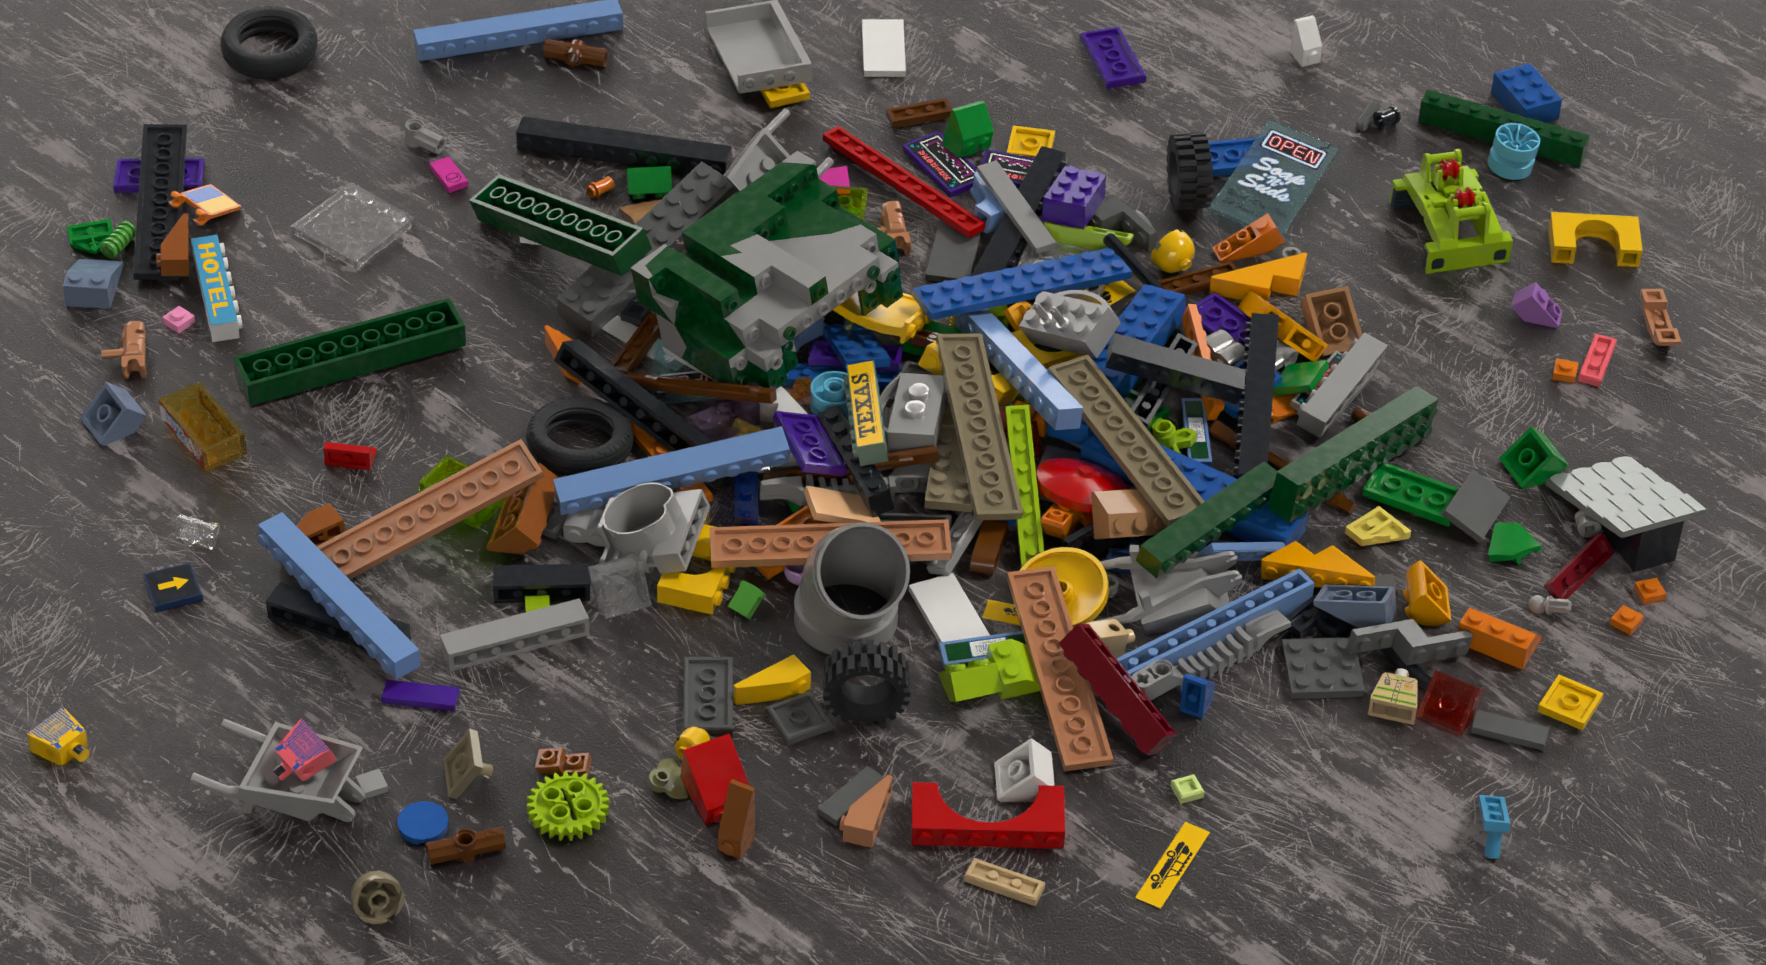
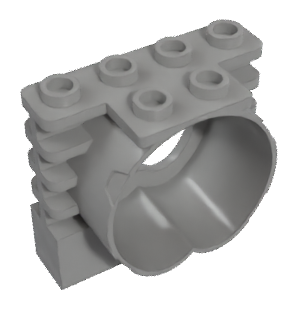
[597,482,710,577]

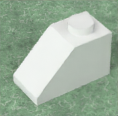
[1291,15,1322,67]

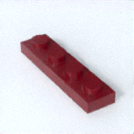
[1544,533,1614,599]

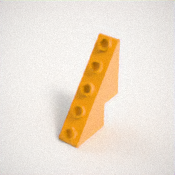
[1209,253,1307,302]
[1238,290,1328,361]
[1261,541,1375,588]

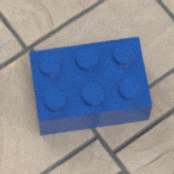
[1491,63,1562,123]

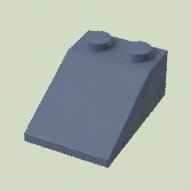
[63,259,124,309]
[1313,584,1396,628]

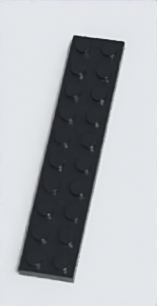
[133,124,187,280]

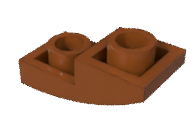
[535,748,592,778]

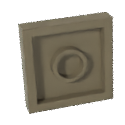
[443,728,493,799]

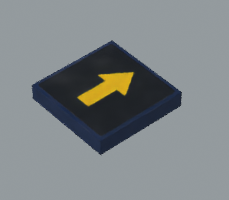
[143,562,203,612]

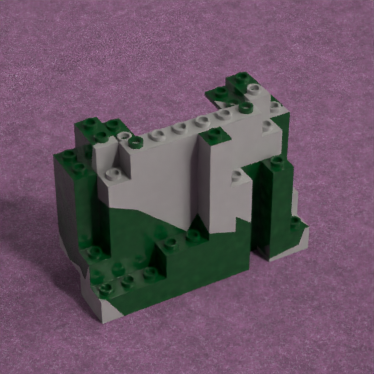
[631,151,903,389]

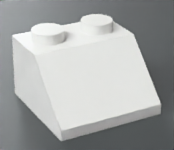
[994,738,1055,802]

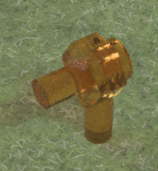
[790,376,813,402]

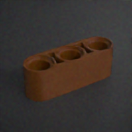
[970,520,1008,576]

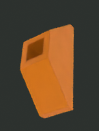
[1041,502,1081,539]

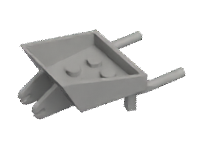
[723,109,834,200]
[1092,545,1242,635]
[190,719,365,822]

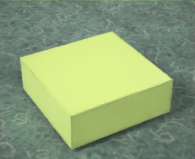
[1171,774,1204,804]

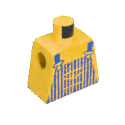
[27,707,89,765]

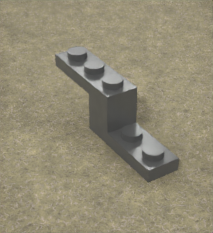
[1087,196,1157,251]
[1346,619,1473,666]

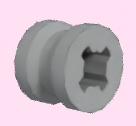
[1575,510,1602,538]

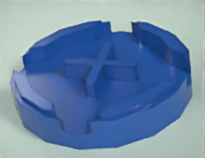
[397,801,449,845]

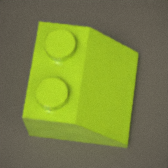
[985,639,1040,700]

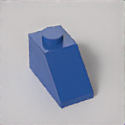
[1180,674,1215,719]

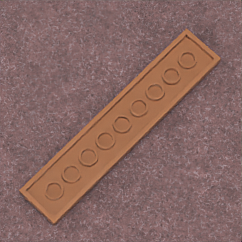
[317,439,544,580]
[710,519,952,568]
[1007,566,1113,772]

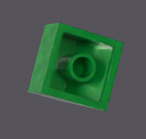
[942,100,994,158]
[626,166,672,200]
[1499,426,1569,489]

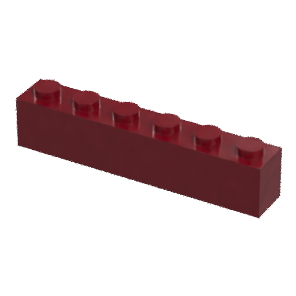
[1058,623,1178,754]

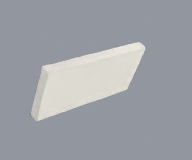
[862,19,906,77]
[909,573,990,642]

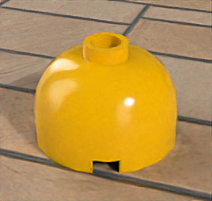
[1151,230,1195,273]

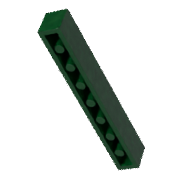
[1418,90,1590,167]
[1136,461,1277,579]

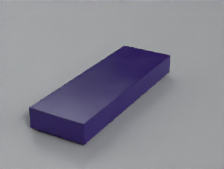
[381,680,460,711]

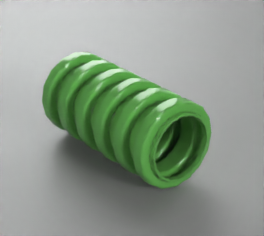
[100,221,136,259]

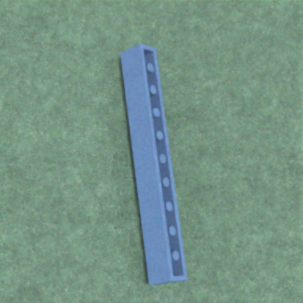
[413,0,623,61]
[955,309,1083,430]
[553,426,790,515]
[257,512,421,680]
[1117,568,1314,677]

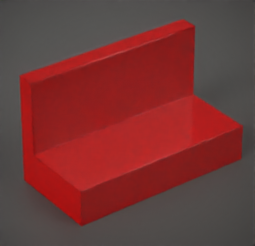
[323,442,377,470]

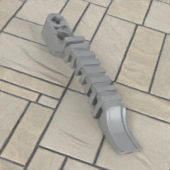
[759,462,931,506]
[1132,610,1291,701]

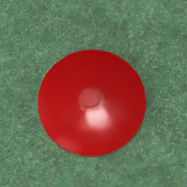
[1036,458,1128,513]

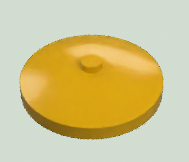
[1020,547,1109,628]

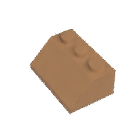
[1091,489,1167,539]

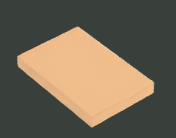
[804,485,881,523]

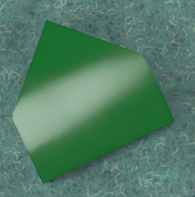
[66,218,113,254]
[1488,523,1542,565]

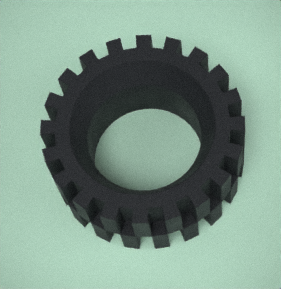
[1166,132,1213,210]
[823,640,910,726]

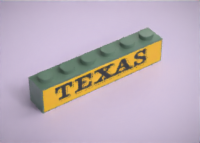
[843,360,888,466]

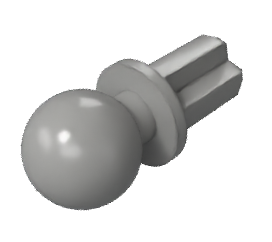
[1528,595,1572,615]

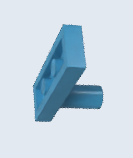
[1478,795,1510,859]

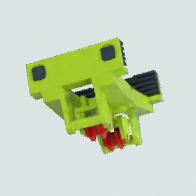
[1390,149,1513,274]

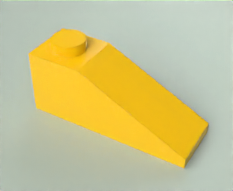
[733,654,811,705]

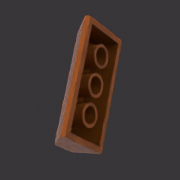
[487,463,558,555]

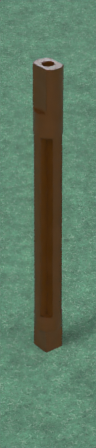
[626,372,777,404]
[1209,420,1357,515]
[763,445,940,483]

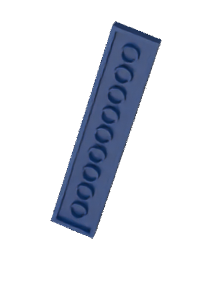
[912,248,1132,320]

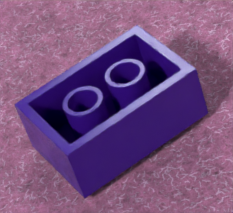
[1042,166,1106,229]

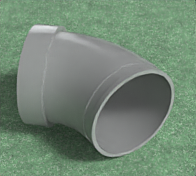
[794,523,910,655]

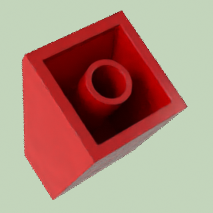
[680,734,750,825]

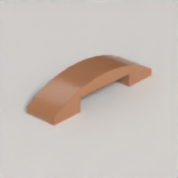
[1640,289,1682,346]

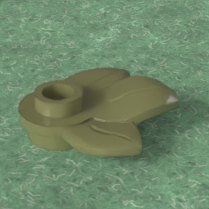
[648,758,688,799]

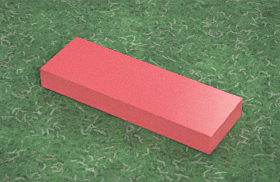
[1578,334,1617,387]

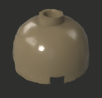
[351,871,404,924]

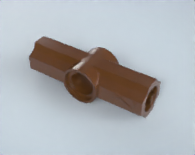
[543,39,608,67]
[425,827,506,865]

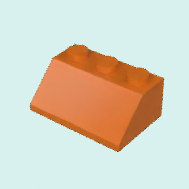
[1458,608,1542,670]

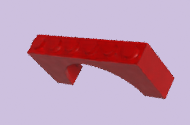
[911,782,1065,849]

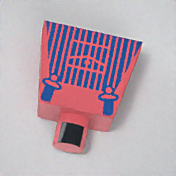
[272,719,338,782]

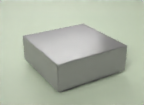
[356,769,388,799]

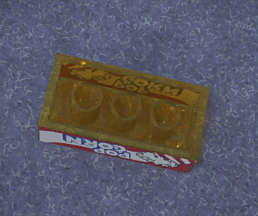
[159,381,247,472]

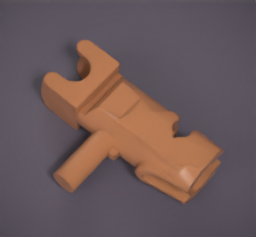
[877,201,911,255]
[101,321,146,379]

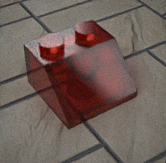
[1417,670,1486,734]

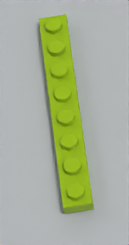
[1005,405,1044,568]

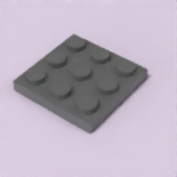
[1281,637,1365,699]

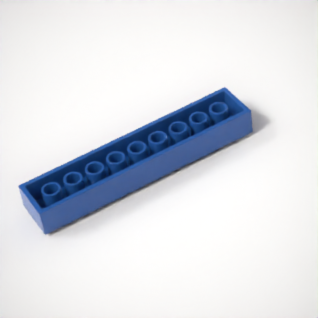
[1046,284,1186,445]
[1080,433,1309,546]

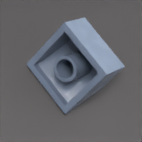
[80,382,147,446]

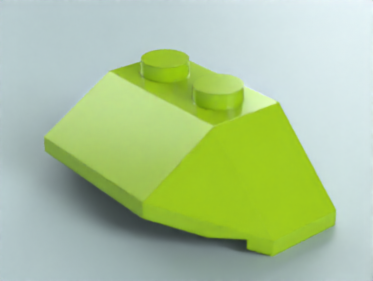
[1044,221,1134,256]

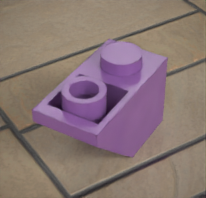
[1511,282,1562,328]

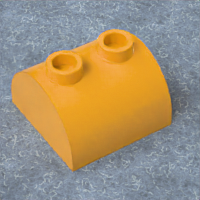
[1403,560,1452,627]

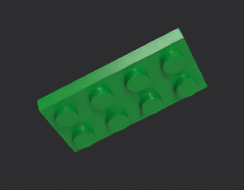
[1362,463,1459,527]

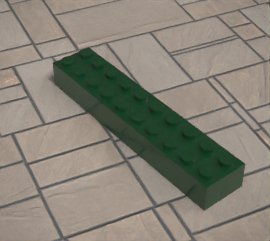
[469,174,652,276]
[233,298,466,406]
[1268,386,1438,523]

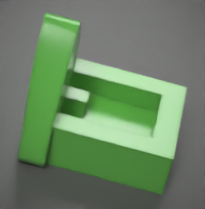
[728,581,766,619]

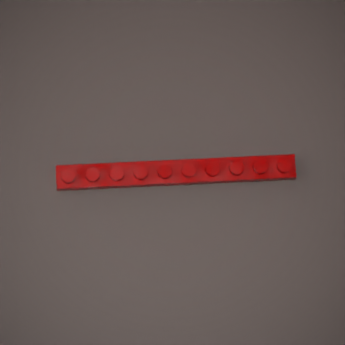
[823,126,985,238]

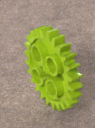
[527,771,609,841]

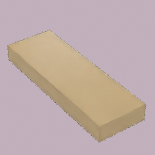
[964,858,1045,906]

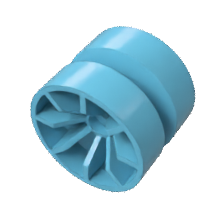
[1488,123,1540,180]
[810,371,849,423]

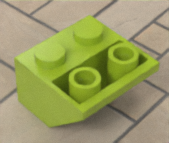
[938,658,1003,702]

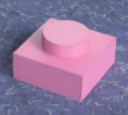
[163,306,195,333]

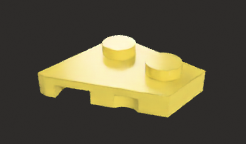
[1345,506,1411,546]

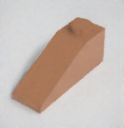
[840,775,893,848]

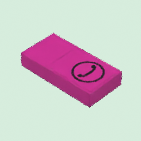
[429,156,468,193]

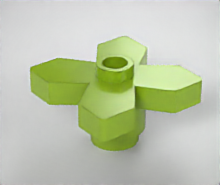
[1151,418,1198,453]

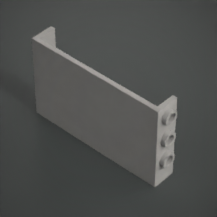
[705,0,812,94]

